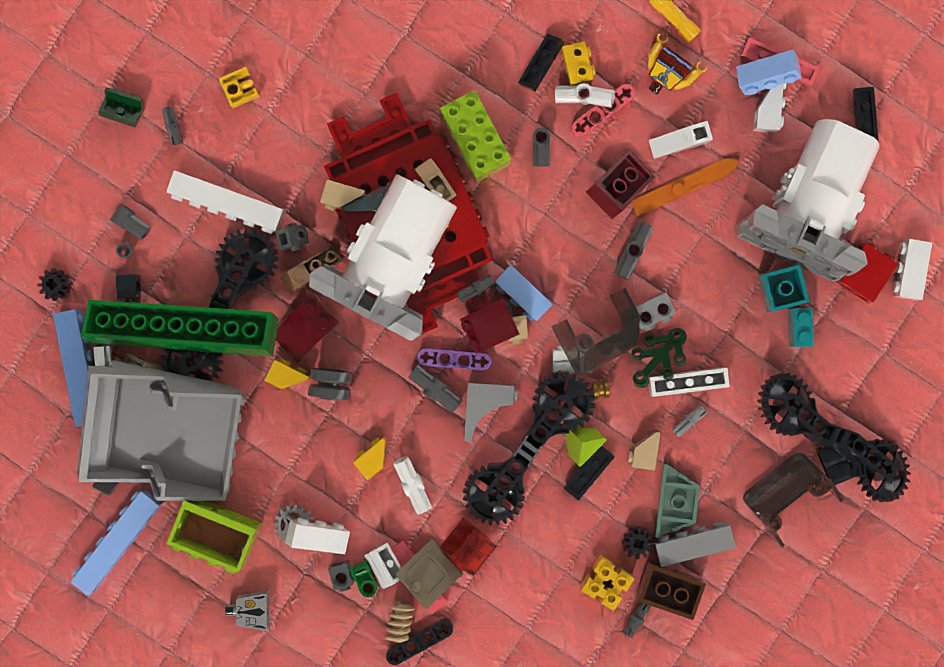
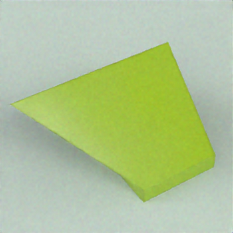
[565,425,607,467]

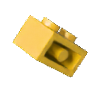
[561,41,596,86]

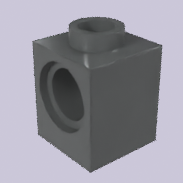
[328,560,354,592]

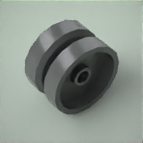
[308,368,353,400]

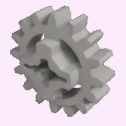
[273,504,315,544]

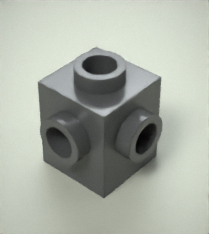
[276,223,309,252]

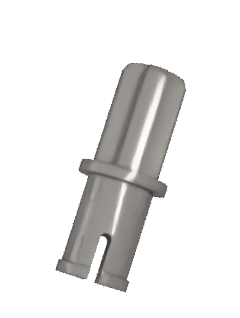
[672,405,708,437]

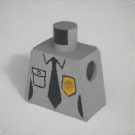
[225,590,270,630]

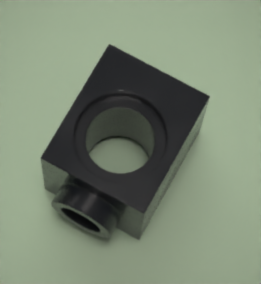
[116,274,141,302]

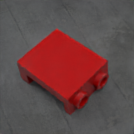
[836,242,899,303]

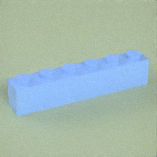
[71,489,163,596]

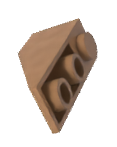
[281,245,343,294]

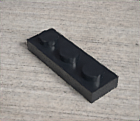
[518,33,565,92]
[853,87,879,143]
[563,446,615,501]

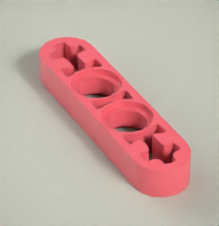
[571,84,635,138]

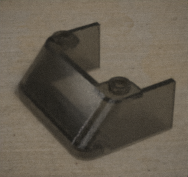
[551,288,640,375]
[743,453,843,548]

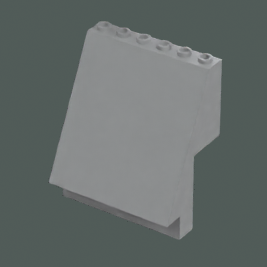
[76,360,244,501]

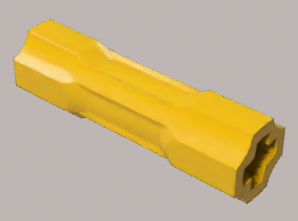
[649,0,701,43]

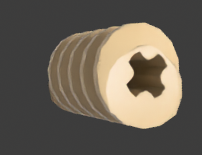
[385,600,415,643]

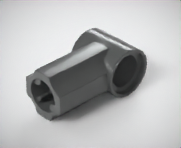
[532,128,550,167]
[110,204,151,240]

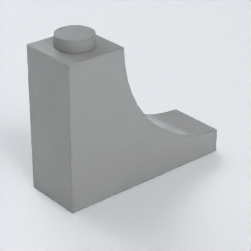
[464,382,518,441]

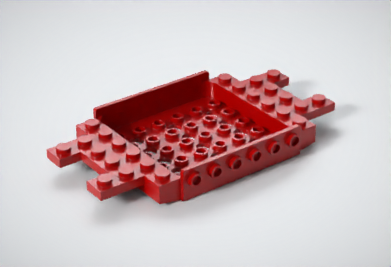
[324,92,493,335]

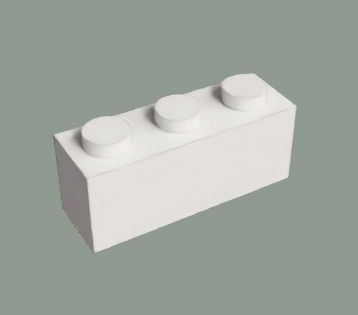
[892,239,932,300]
[285,518,350,554]

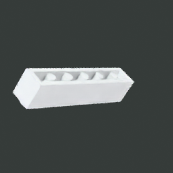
[166,171,286,234]

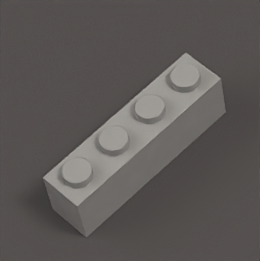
[654,521,736,567]

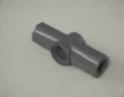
[614,221,654,280]
[408,364,463,413]

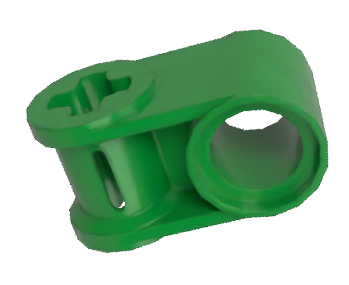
[349,558,379,598]

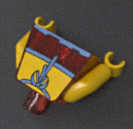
[647,33,707,95]

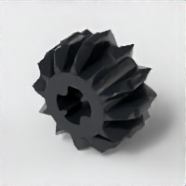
[37,268,72,301]
[621,526,655,559]

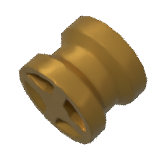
[592,379,610,400]

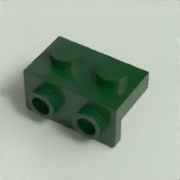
[98,87,144,128]

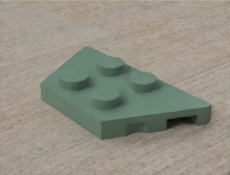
[655,463,700,538]

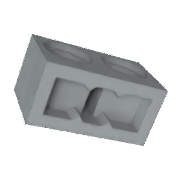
[629,293,676,332]

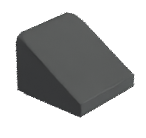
[92,482,119,496]

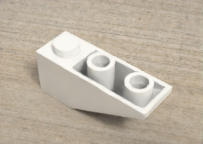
[753,83,787,133]
[649,121,713,159]

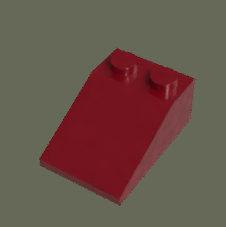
[586,150,655,219]
[276,295,339,363]
[460,299,520,354]

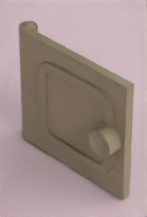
[395,538,463,609]

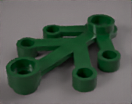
[631,328,687,388]

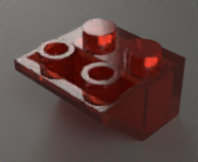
[440,518,497,576]

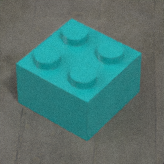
[758,265,810,312]

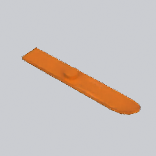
[631,158,739,217]

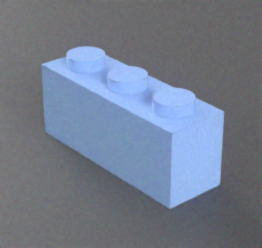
[736,49,802,95]
[495,265,553,321]

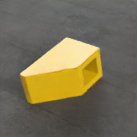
[264,358,310,389]
[353,437,387,480]

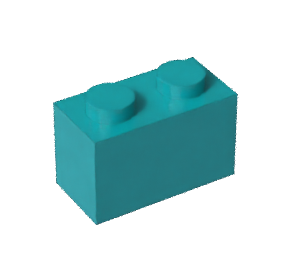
[788,308,814,347]

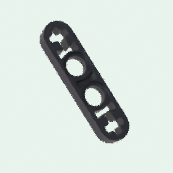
[386,618,453,665]

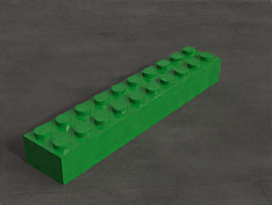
[81,300,279,357]

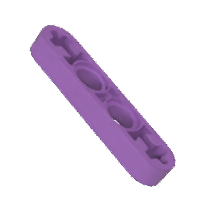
[417,348,492,370]

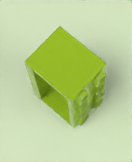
[440,90,511,183]
[166,500,263,574]

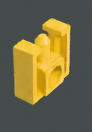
[219,67,260,109]

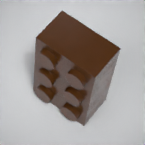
[636,561,706,620]

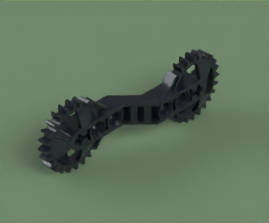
[160,228,279,382]
[463,370,595,526]
[757,373,911,502]

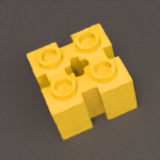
[580,554,635,611]

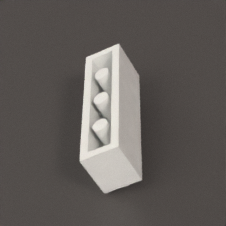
[648,367,730,397]

